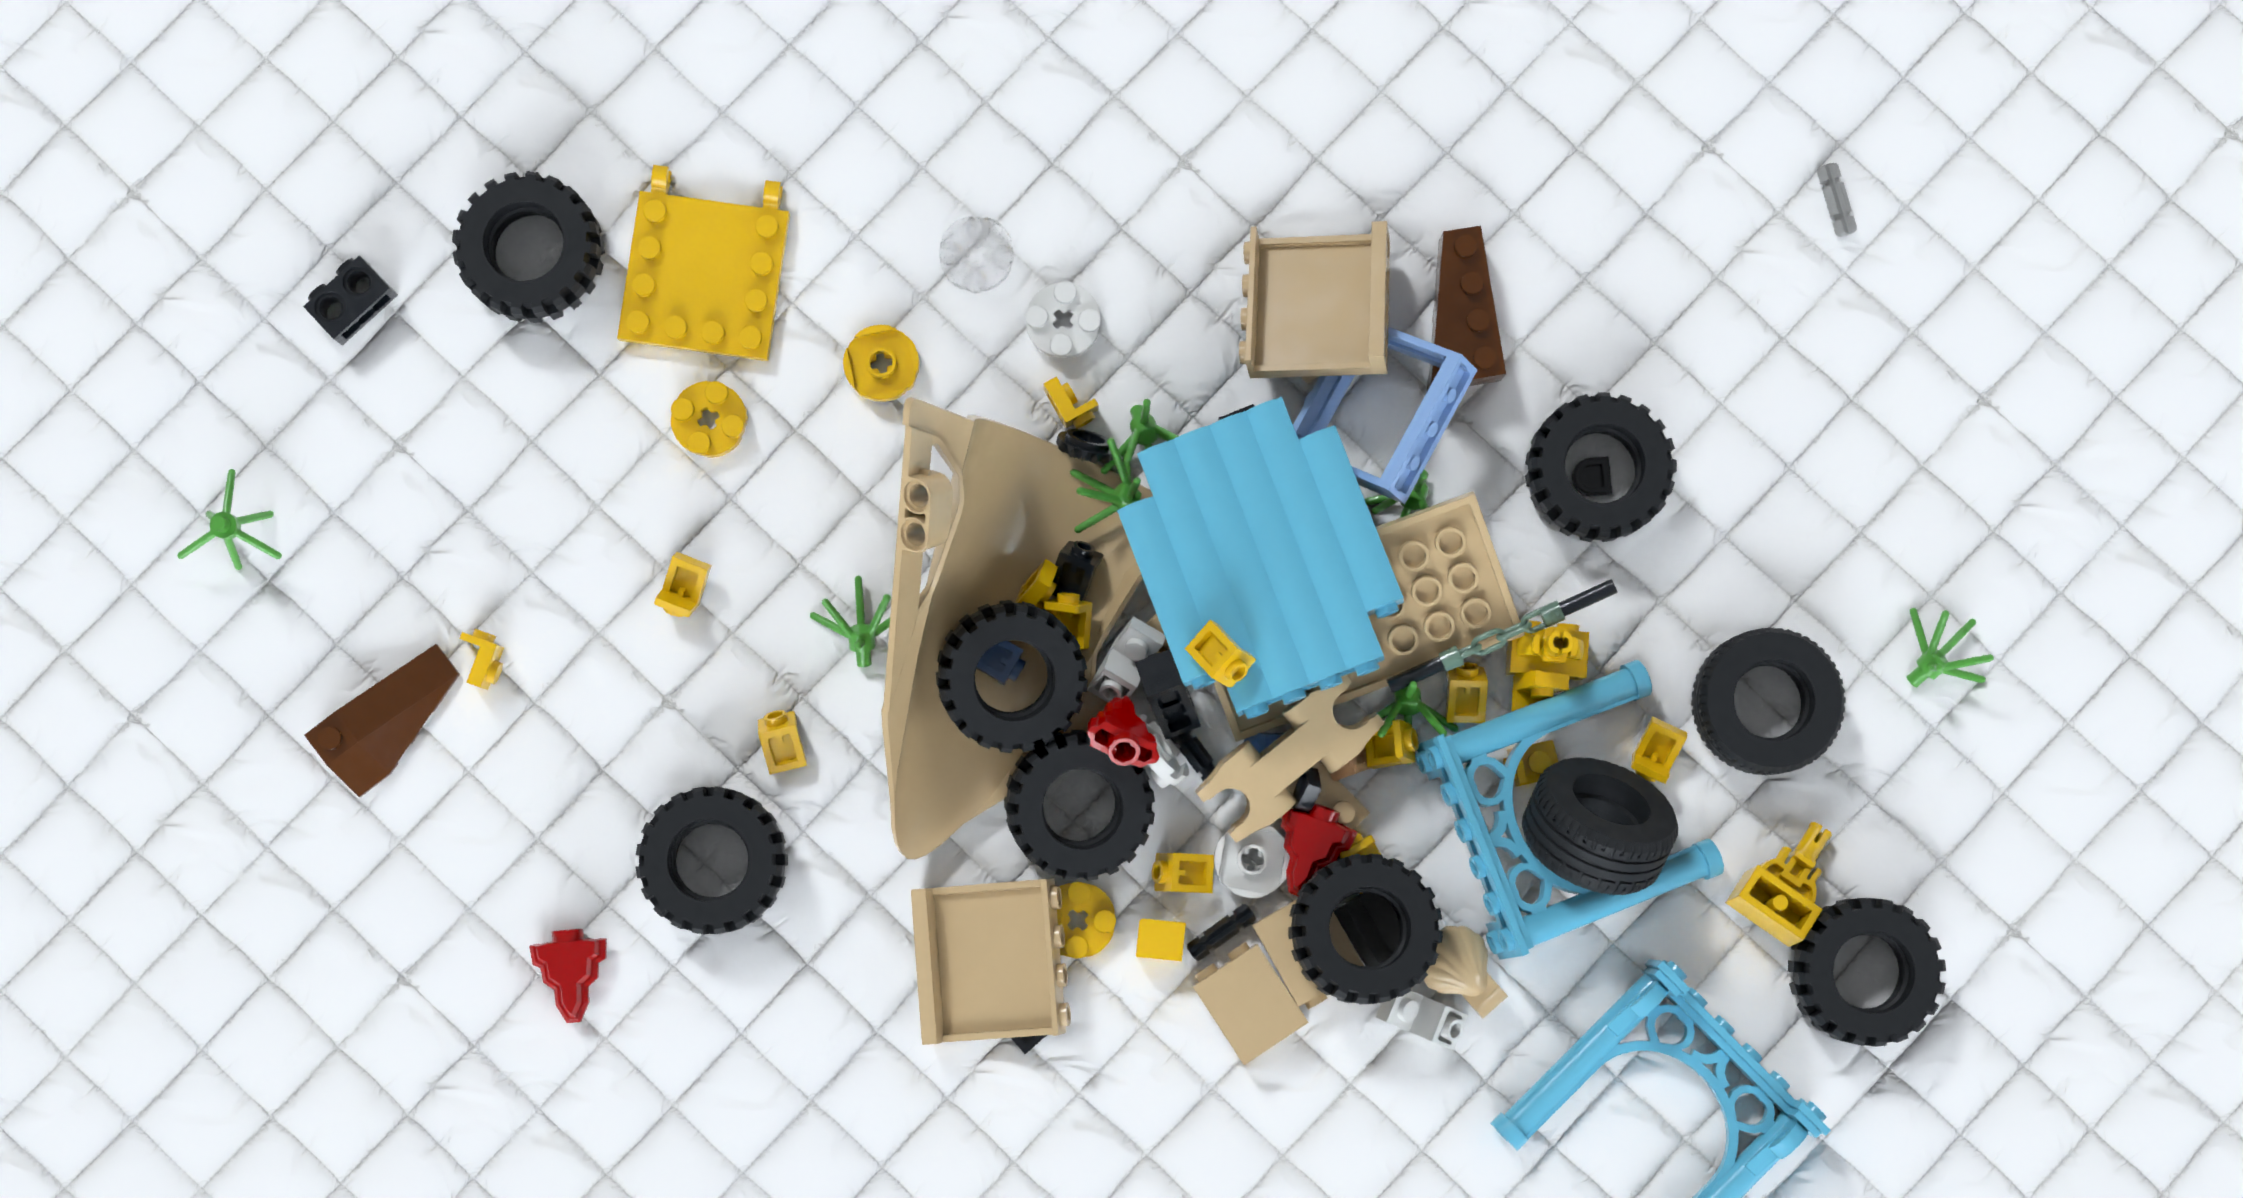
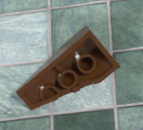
[304,644,460,797]

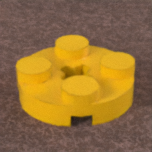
[843,325,920,402]
[671,381,748,458]
[1057,882,1116,959]

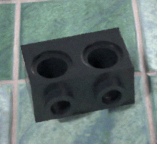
[303,255,398,346]
[1135,649,1201,740]

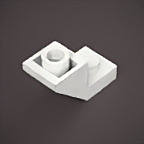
[1087,616,1165,702]
[1376,991,1468,1051]

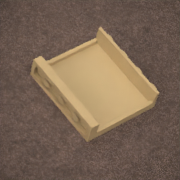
[1239,221,1390,379]
[911,878,1071,1045]

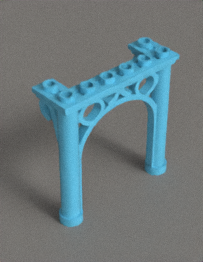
[1415,660,1724,960]
[1490,959,1831,1198]

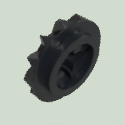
[1056,429,1113,464]

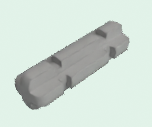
[1817,163,1857,237]

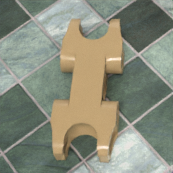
[1195,675,1385,842]

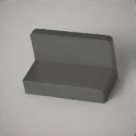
[1333,892,1400,967]

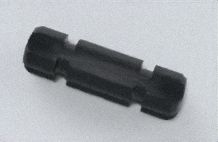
[1171,730,1215,781]
[1187,904,1256,961]

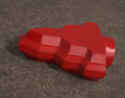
[1087,695,1159,768]
[1281,803,1358,897]
[529,929,607,1023]

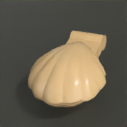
[1424,926,1508,1019]

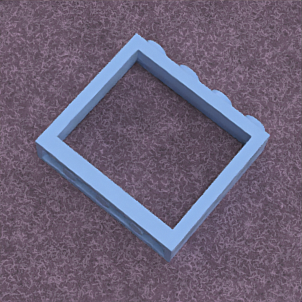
[1293,327,1477,504]

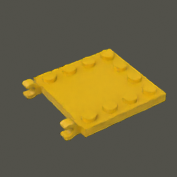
[617,165,790,361]

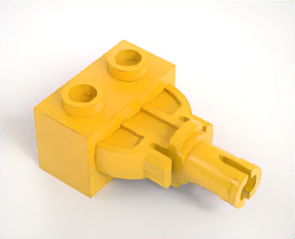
[1505,620,1590,680]
[1725,822,1832,947]

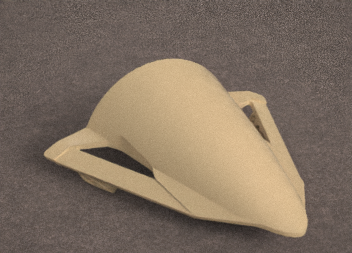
[881,397,1170,859]

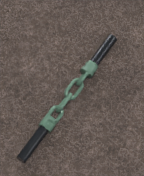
[1386,579,1618,693]

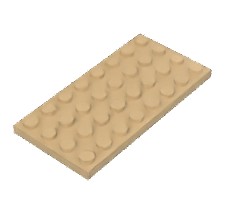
[1214,491,1525,742]

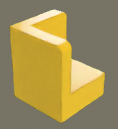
[1135,918,1186,962]

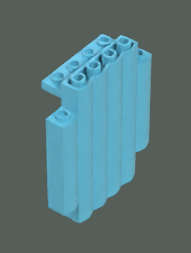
[1117,397,1404,719]

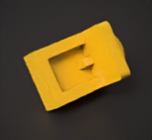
[654,552,712,617]
[1044,592,1093,649]
[459,629,504,690]
[1631,716,1687,784]
[1365,719,1419,769]

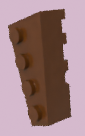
[1427,225,1506,391]

